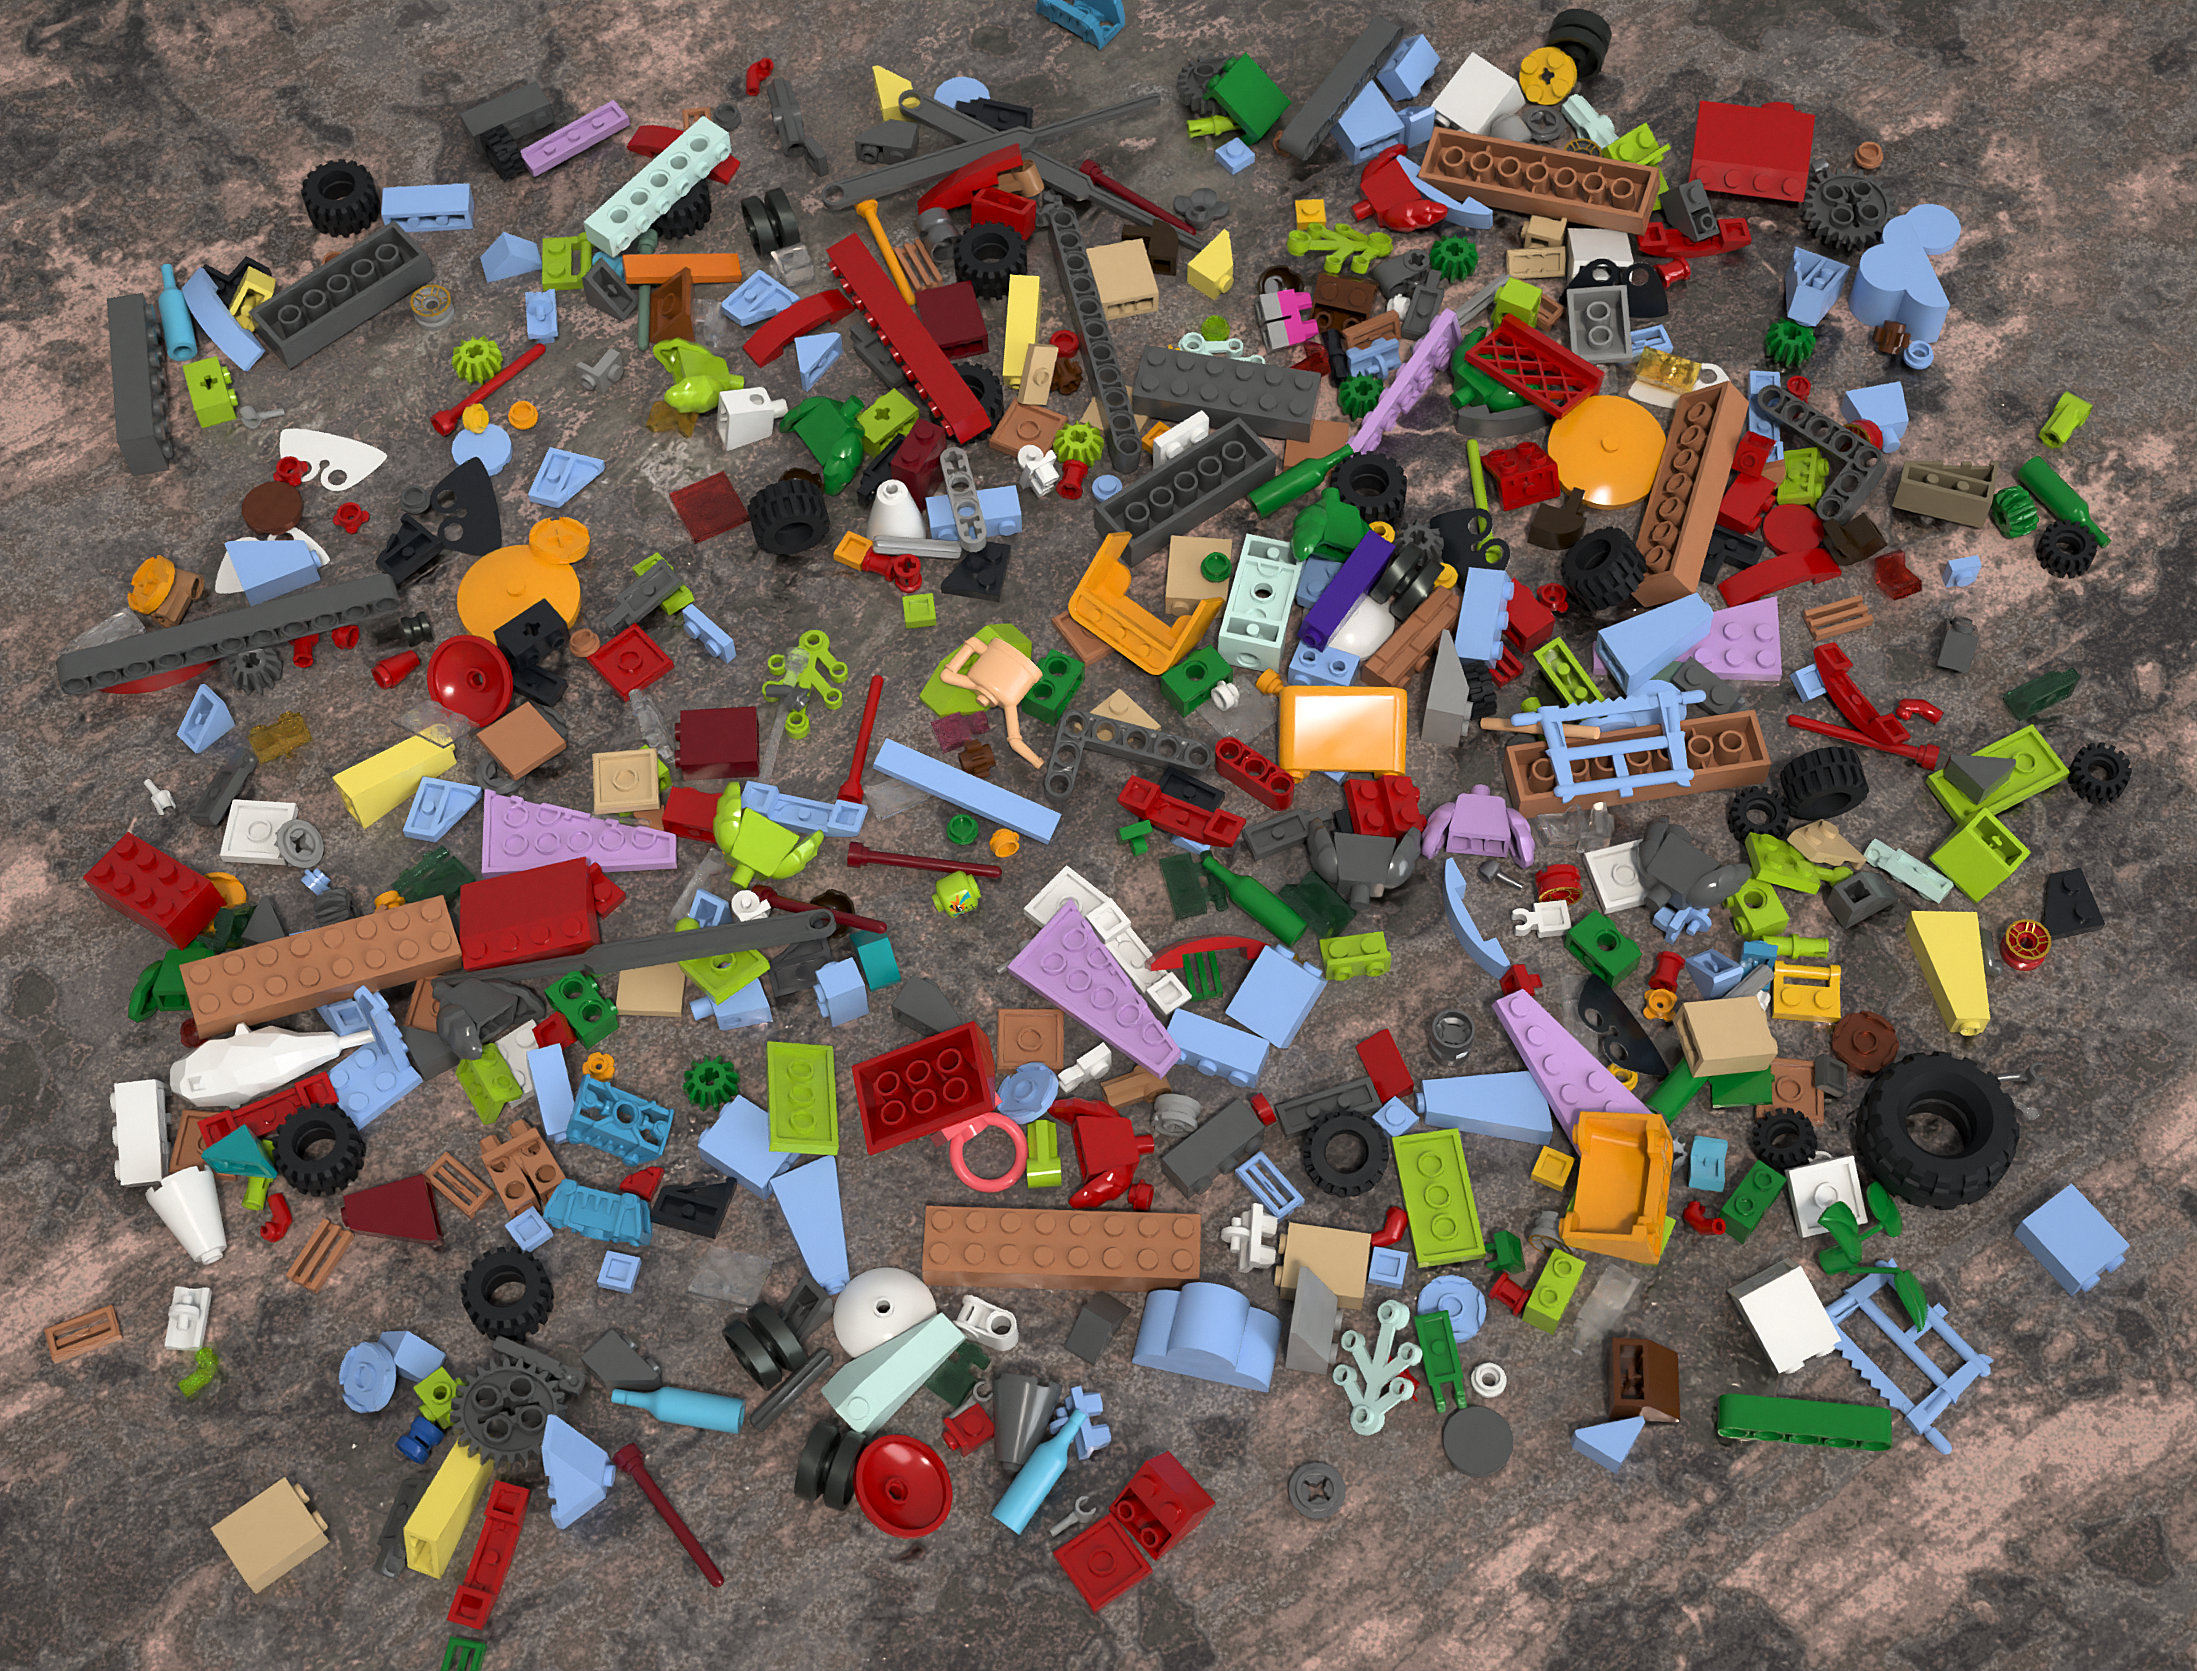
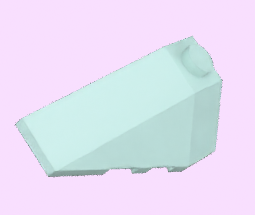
[820,1312,967,1439]

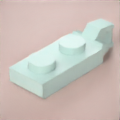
[1863,838,1954,904]

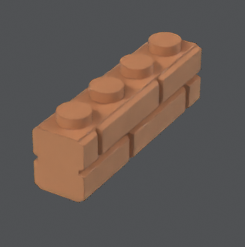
[1361,585,1463,691]

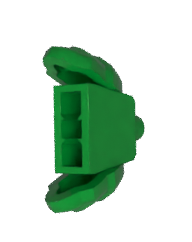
[1450,326,1550,413]
[779,395,865,497]
[1290,487,1373,564]
[128,937,217,1023]

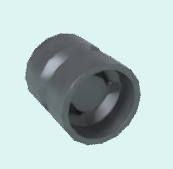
[914,207,961,263]
[1428,1009,1475,1067]

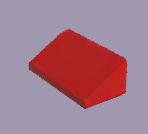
[1355,1028,1414,1104]

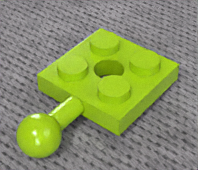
[1745,832,1854,895]
[674,917,771,1006]

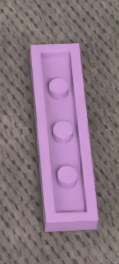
[520,100,630,177]

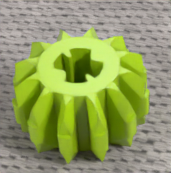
[451,335,503,385]
[1053,419,1104,468]

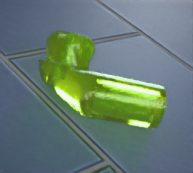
[177,1347,219,1397]

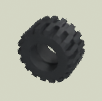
[301,159,380,237]
[649,178,712,240]
[954,221,1027,301]
[928,362,1004,444]
[1330,451,1407,526]
[747,479,830,555]
[1560,527,1647,610]
[1780,746,1869,821]
[272,1103,365,1197]
[1303,1109,1389,1198]
[460,1247,554,1341]

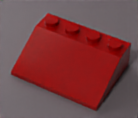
[1686,100,1815,202]
[459,856,601,972]
[851,1020,995,1156]

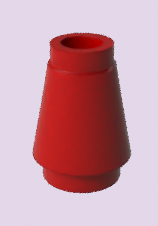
[371,650,420,690]

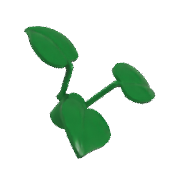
[1817,1182,1928,1333]

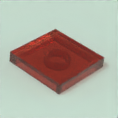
[669,471,750,544]

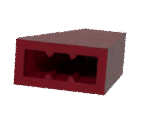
[341,1174,445,1246]

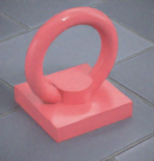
[929,1091,1029,1193]

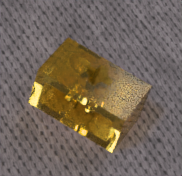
[1635,346,1702,395]

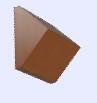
[649,267,695,343]

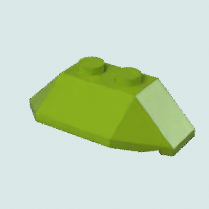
[919,623,1032,718]

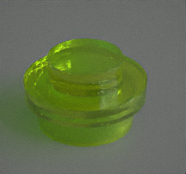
[1201,315,1230,341]

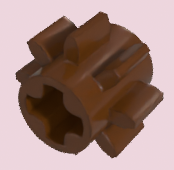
[1872,320,1911,354]
[1050,357,1083,395]
[958,739,996,779]

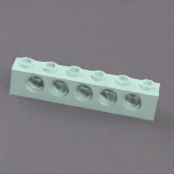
[584,116,732,258]

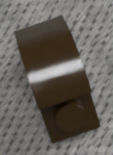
[1122,219,1179,276]
[1527,487,1588,551]
[1822,513,1888,566]

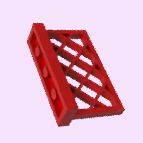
[1464,313,1605,420]

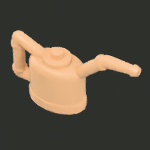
[940,637,1045,770]

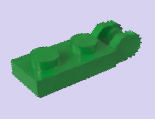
[1413,1310,1467,1414]

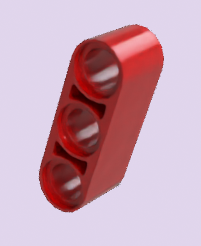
[1214,737,1295,811]

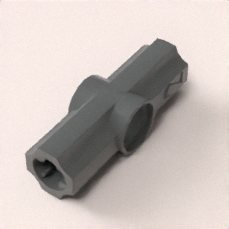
[767,77,806,158]

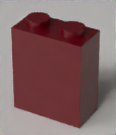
[914,280,989,361]
[890,418,947,515]
[675,706,760,781]

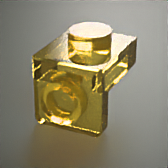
[646,400,698,438]

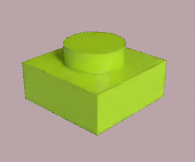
[902,593,937,629]

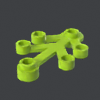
[1286,222,1393,274]
[762,630,849,739]

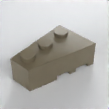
[1892,461,1999,528]

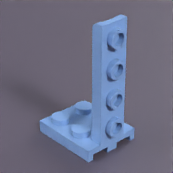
[327,985,423,1131]

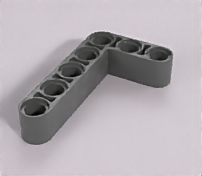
[1757,385,1887,526]
[1044,710,1213,804]

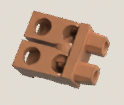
[479,1119,567,1219]

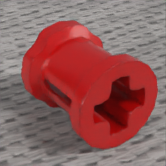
[1653,255,1691,290]
[1056,459,1088,500]
[862,546,898,582]
[893,554,922,593]
[1648,951,1686,993]
[1488,1272,1533,1317]

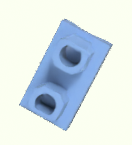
[525,289,558,344]
[1346,337,1401,380]
[1652,906,1712,945]
[1049,1386,1111,1460]

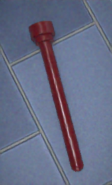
[1079,159,1197,236]
[847,842,1002,879]
[751,884,887,934]
[612,1443,724,1588]

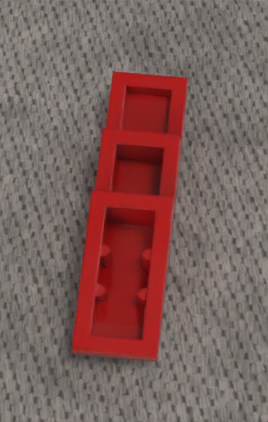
[917,143,1024,215]

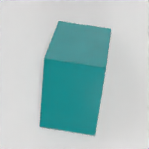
[849,930,902,992]
[201,1124,278,1179]

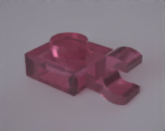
[931,710,990,754]

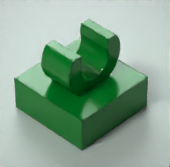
[1115,819,1153,857]
[1484,1230,1526,1274]

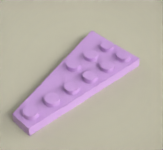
[1346,308,1463,458]
[1592,596,1782,681]
[482,789,677,879]
[1007,898,1182,1080]
[1492,989,1669,1159]

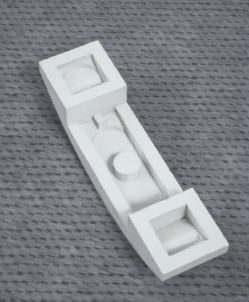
[1085,898,1192,1017]

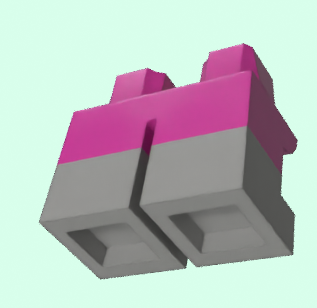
[1254,289,1319,354]

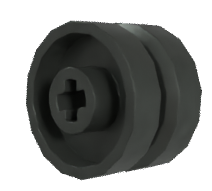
[1544,8,1612,81]
[741,187,801,261]
[1369,541,1445,621]
[721,1300,807,1391]
[794,1421,869,1512]

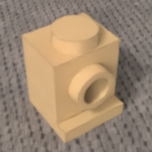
[1521,215,1567,248]

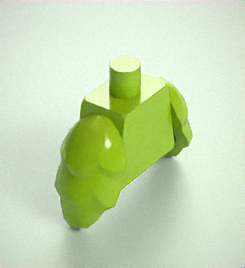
[653,337,744,413]
[713,781,825,890]

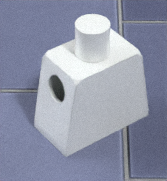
[716,387,788,451]

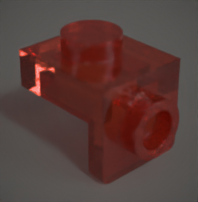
[1289,340,1331,377]
[1875,549,1922,600]

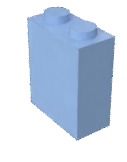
[1330,80,1405,165]
[1225,943,1328,1048]
[697,1095,803,1201]
[2014,1183,2130,1296]

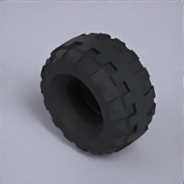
[1855,1051,2020,1210]

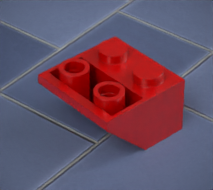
[1108,1451,1216,1561]

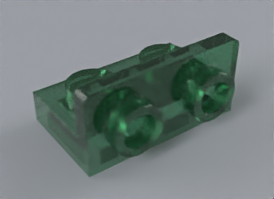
[2002,668,2081,722]
[1278,871,1357,938]
[196,902,258,952]

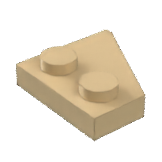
[1074,688,1161,743]
[1787,819,1868,870]

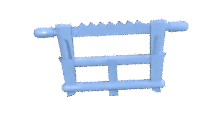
[1510,689,1706,804]
[1824,1258,1994,1455]

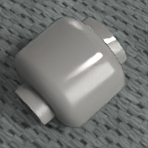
[1489,114,1532,143]

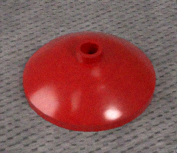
[427,634,513,728]
[853,1435,953,1539]

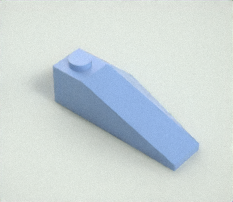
[541,1414,616,1529]

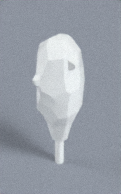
[170,1022,376,1111]

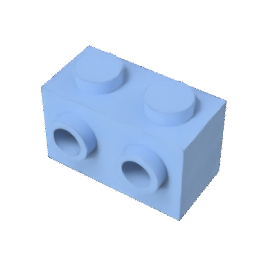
[1376,34,1441,102]
[1287,639,1360,686]
[813,957,869,1027]

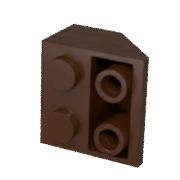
[1309,270,1380,343]
[1607,1338,1680,1422]

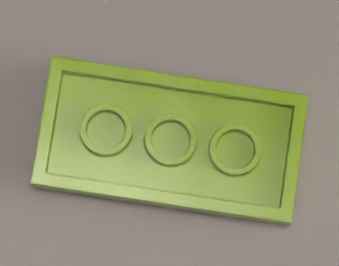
[1926,724,2070,825]
[765,1041,839,1156]
[1391,1128,1486,1268]

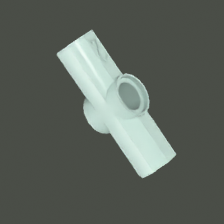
[1561,94,1618,158]

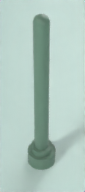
[635,228,658,351]

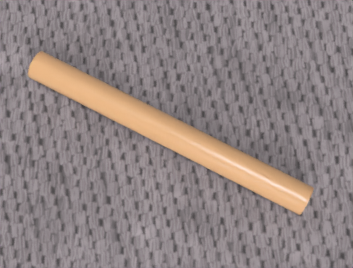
[1480,717,1600,739]

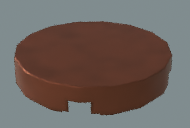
[242,481,304,536]
[1831,1011,1899,1075]

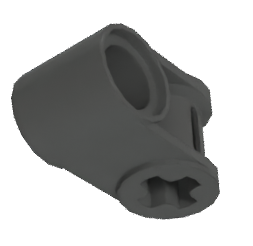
[1372,249,1430,300]

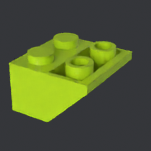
[1929,806,2031,904]

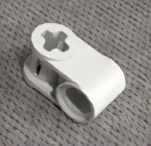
[952,1295,1019,1351]

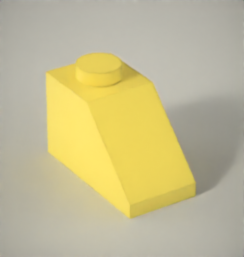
[872,66,920,123]
[1187,229,1234,300]
[228,266,276,333]

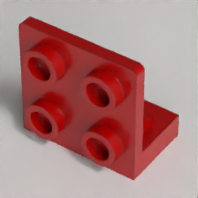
[1480,442,1561,511]

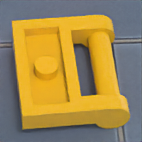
[1771,960,1841,1023]

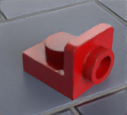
[1731,430,1776,478]
[589,862,627,920]
[941,1403,994,1458]

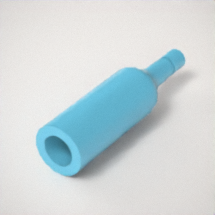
[158,264,197,361]
[611,1386,746,1434]
[991,1409,1088,1535]

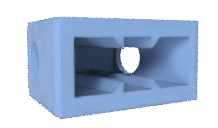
[1840,381,1908,453]
[689,963,772,1031]

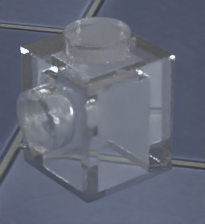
[768,242,816,290]

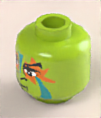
[931,870,982,918]

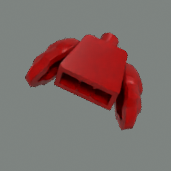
[1350,143,1448,233]
[1048,1097,1154,1209]

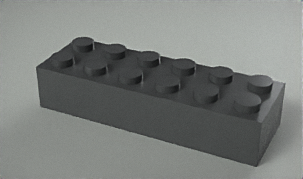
[248,221,434,369]
[107,293,173,476]
[1132,345,1321,443]
[1094,417,1277,568]

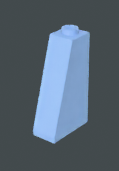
[1595,593,1713,695]
[1415,1071,1553,1145]
[769,1155,850,1296]

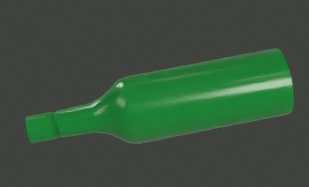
[1247,444,1354,520]
[2016,456,2111,549]
[1202,855,1310,948]
[1644,1055,1711,1128]

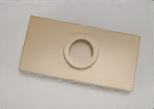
[1506,246,1566,279]
[1017,343,1058,405]

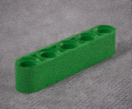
[1718,1394,1892,1451]

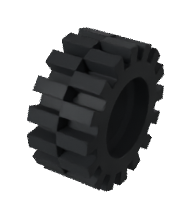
[480,124,526,181]
[2036,519,2098,579]
[1461,660,1497,721]
[2068,742,2132,805]
[1727,786,1790,846]
[1752,1108,1818,1174]

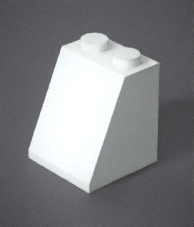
[1431,52,1526,136]
[1565,228,1634,286]
[1727,1258,1841,1374]

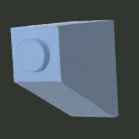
[224,540,322,606]
[526,1043,575,1144]

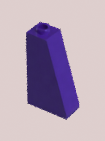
[1297,529,1396,653]

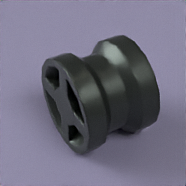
[400,611,434,647]

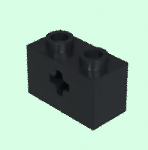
[493,598,570,673]

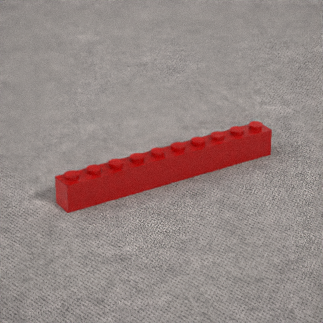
[826,232,992,444]

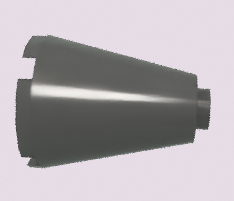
[992,1372,1063,1473]

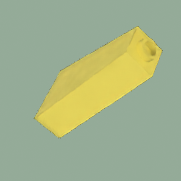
[1003,275,1042,390]
[333,727,457,830]
[1904,911,1990,1036]
[403,1434,494,1580]

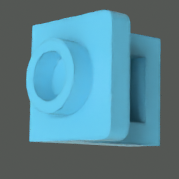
[1688,1136,1728,1192]

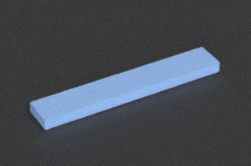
[873,738,1062,845]

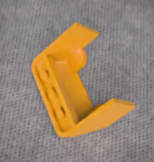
[1068,531,1225,675]

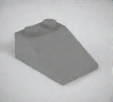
[1567,285,1633,364]
[1421,629,1473,748]
[1285,1266,1343,1375]

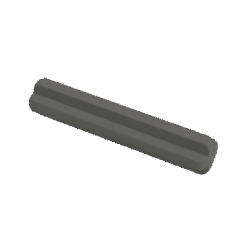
[749,1348,833,1432]

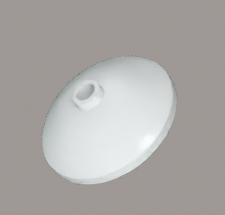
[1302,593,1395,662]
[833,1267,937,1359]

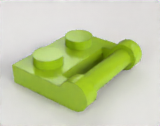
[542,232,595,291]

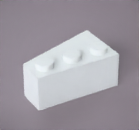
[110,1079,172,1187]

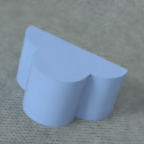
[1848,214,1950,343]
[1132,1282,1282,1393]

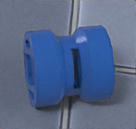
[395,1416,445,1465]

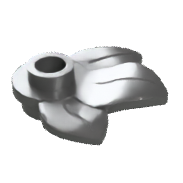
[1174,188,1230,230]

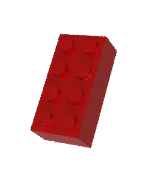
[82,832,227,951]

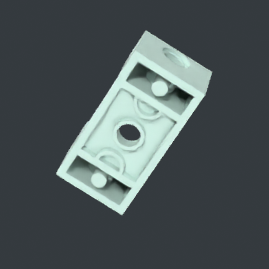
[1218,534,1306,673]

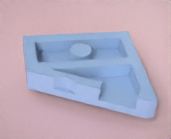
[719,269,801,327]
[528,447,605,508]
[1296,554,1344,609]
[403,776,483,843]

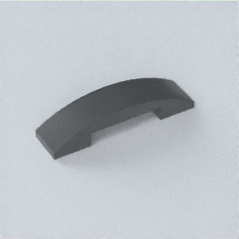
[1455,386,1574,438]

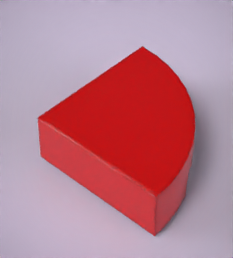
[619,1167,665,1203]

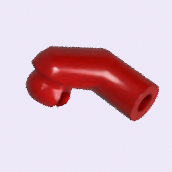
[746,57,774,96]
[1895,698,1944,725]
[260,1193,293,1243]
[1370,1206,1408,1251]

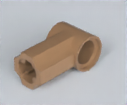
[990,159,1045,198]
[151,567,204,628]
[1100,1065,1172,1110]

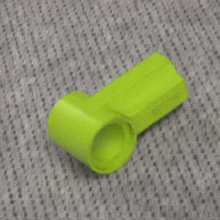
[2039,391,2093,449]
[1026,1120,1062,1189]

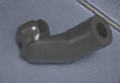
[1980,929,2003,977]

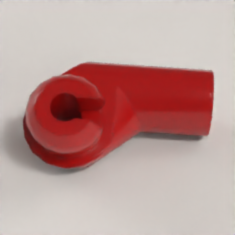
[1683,1200,1726,1236]

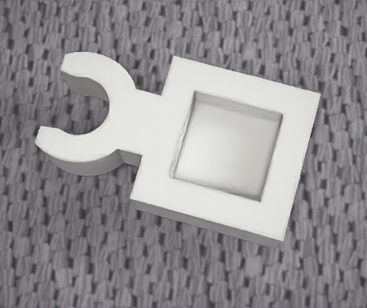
[1511,900,1572,938]
[1058,1042,1111,1094]

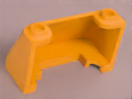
[1278,685,1407,784]
[1559,1111,1673,1265]

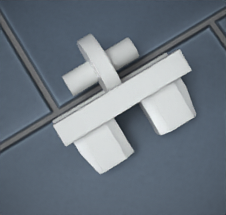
[1017,445,1059,498]
[731,890,771,922]
[1221,1203,1278,1273]
[164,1287,212,1351]

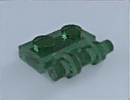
[391,845,476,906]
[1159,850,1229,921]
[923,1340,991,1408]

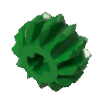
[1429,233,1479,284]
[1764,317,1816,368]
[1337,371,1386,422]
[1991,485,2039,539]
[682,1055,740,1113]

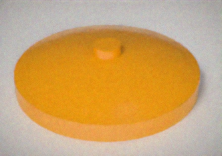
[1546,395,1667,510]
[457,545,582,646]

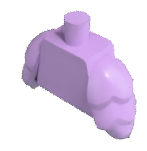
[1421,784,1536,869]

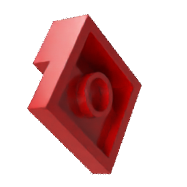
[1344,775,1427,844]

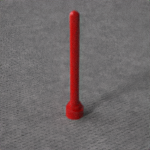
[430,343,546,437]
[837,675,884,804]
[1787,714,1940,771]

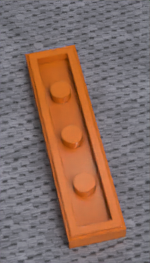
[621,253,742,284]

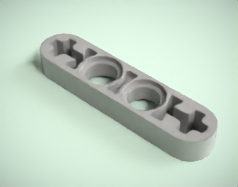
[940,447,987,552]

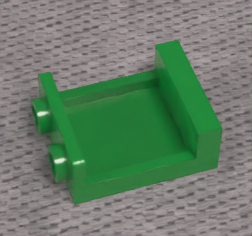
[1202,52,1292,147]

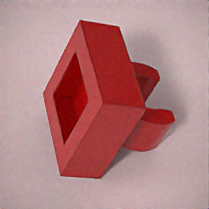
[1499,964,1543,997]
[532,1011,577,1051]

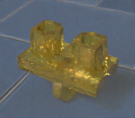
[247,710,313,764]

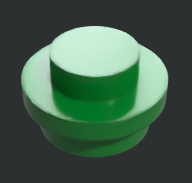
[1201,552,1232,582]
[946,814,979,845]

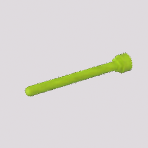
[1466,439,1502,563]

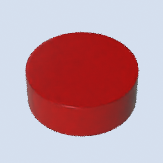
[1050,330,1079,359]
[1249,1092,1277,1127]

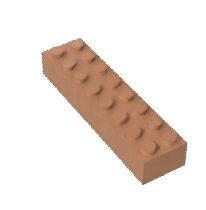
[1418,126,1660,236]
[1631,381,1749,607]
[1502,710,1771,819]
[179,895,462,1040]
[922,1206,1201,1292]

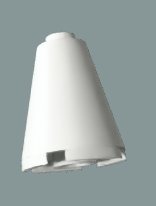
[866,480,927,556]
[145,1165,227,1265]

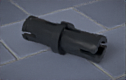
[1321,329,1348,388]

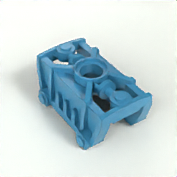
[1035,0,1125,50]
[565,1074,674,1167]
[543,1179,653,1247]

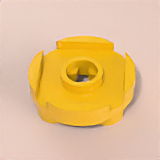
[1519,47,1577,105]

